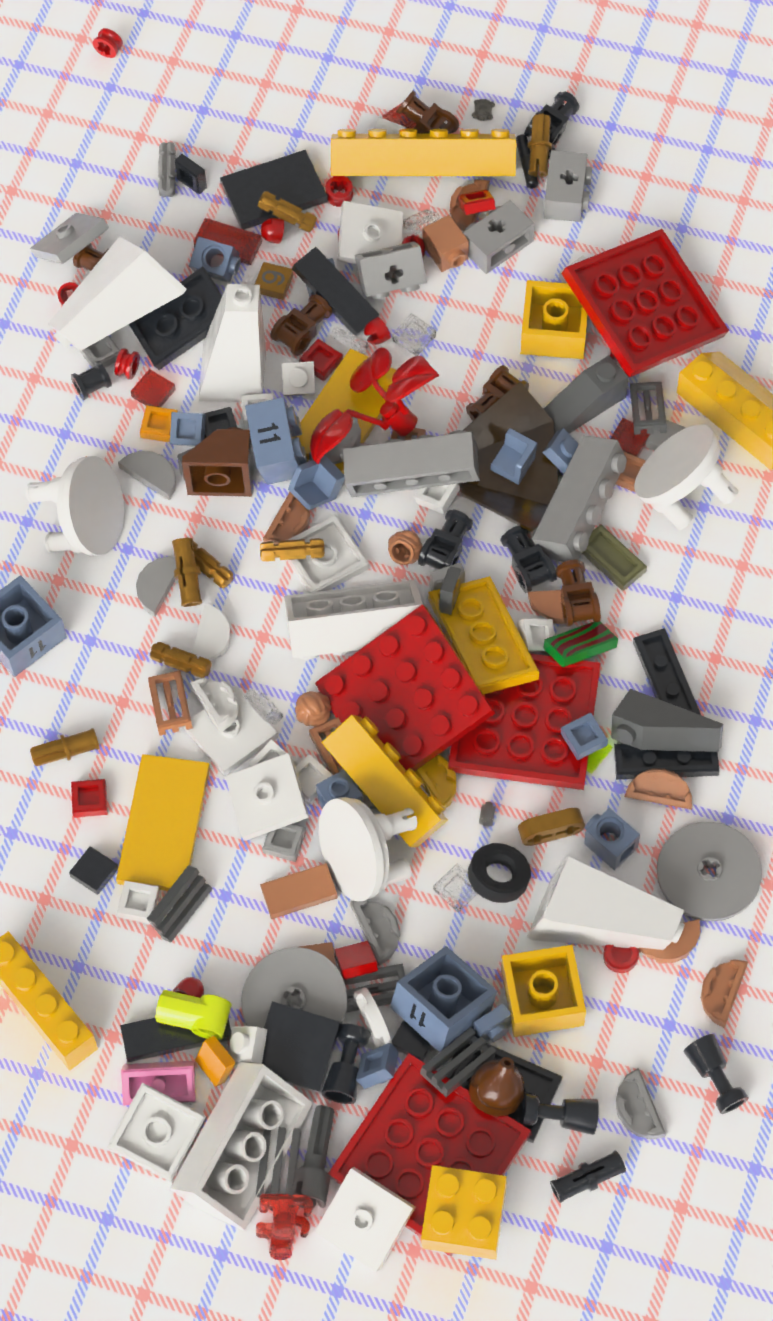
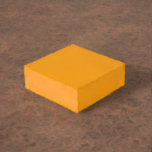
[139,405,178,442]
[195,1036,235,1087]

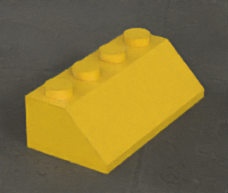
[676,351,773,471]

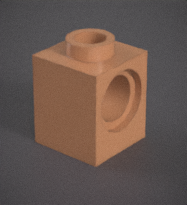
[423,215,469,272]

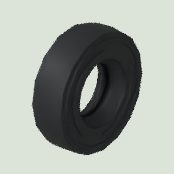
[468,843,531,903]

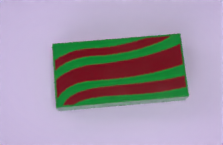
[543,621,618,667]

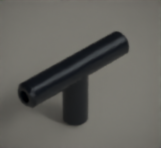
[516,134,556,189]

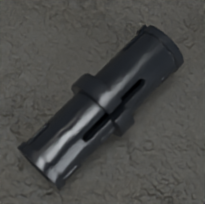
[550,1150,626,1203]

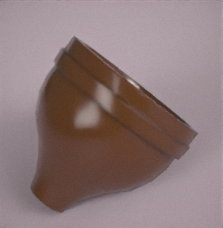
[468,1057,525,1116]

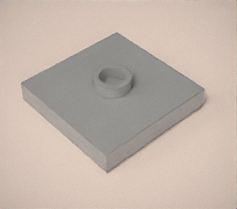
[30,213,109,264]

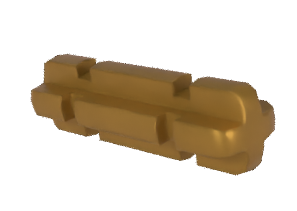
[258,191,317,232]
[260,538,325,562]
[193,541,234,588]
[149,642,212,678]

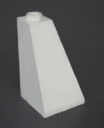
[48,236,187,350]
[199,284,266,402]
[527,856,685,950]

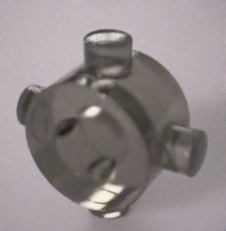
[471,99,495,121]
[479,801,496,829]

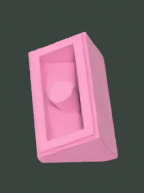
[121,1061,196,1106]

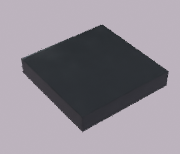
[262,1001,342,1092]

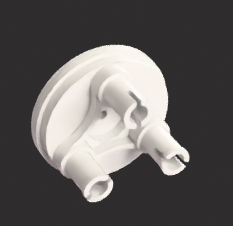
[634,424,739,530]
[25,456,124,556]
[319,797,418,901]

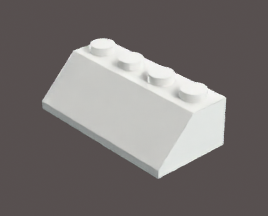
[284,580,422,660]
[170,1062,313,1230]

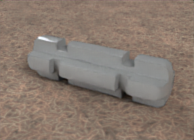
[158,142,176,197]

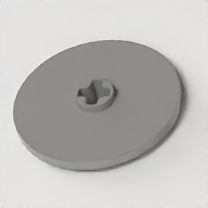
[657,822,762,921]
[241,947,348,1028]

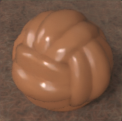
[388,530,423,565]
[295,691,331,727]

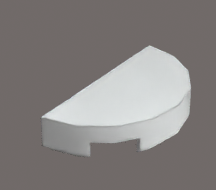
[191,603,231,661]
[190,678,239,733]
[353,987,393,1048]

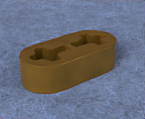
[518,808,585,846]

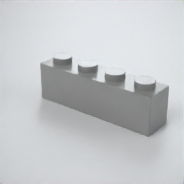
[343,430,480,497]
[532,435,627,562]

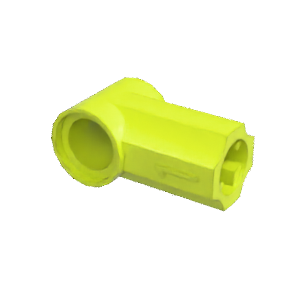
[155,989,232,1040]

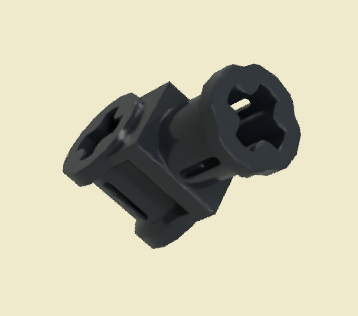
[524,91,580,147]
[418,509,473,569]
[500,525,557,593]

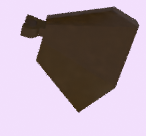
[460,382,559,532]

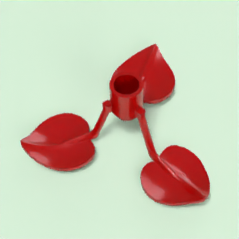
[310,347,439,464]

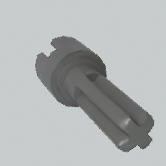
[290,1105,335,1210]

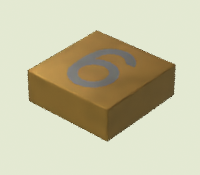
[254,262,293,300]

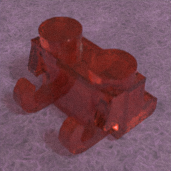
[255,1194,313,1260]

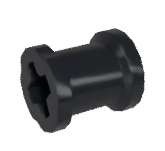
[71,361,112,400]

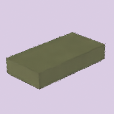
[582,524,647,591]

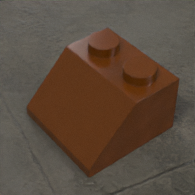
[182,427,254,497]

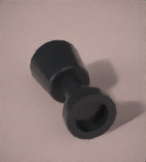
[321,1024,370,1104]
[683,1034,749,1114]
[520,1092,599,1135]

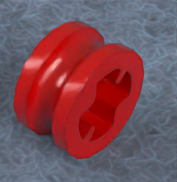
[92,28,123,58]
[325,176,353,207]
[114,348,140,380]

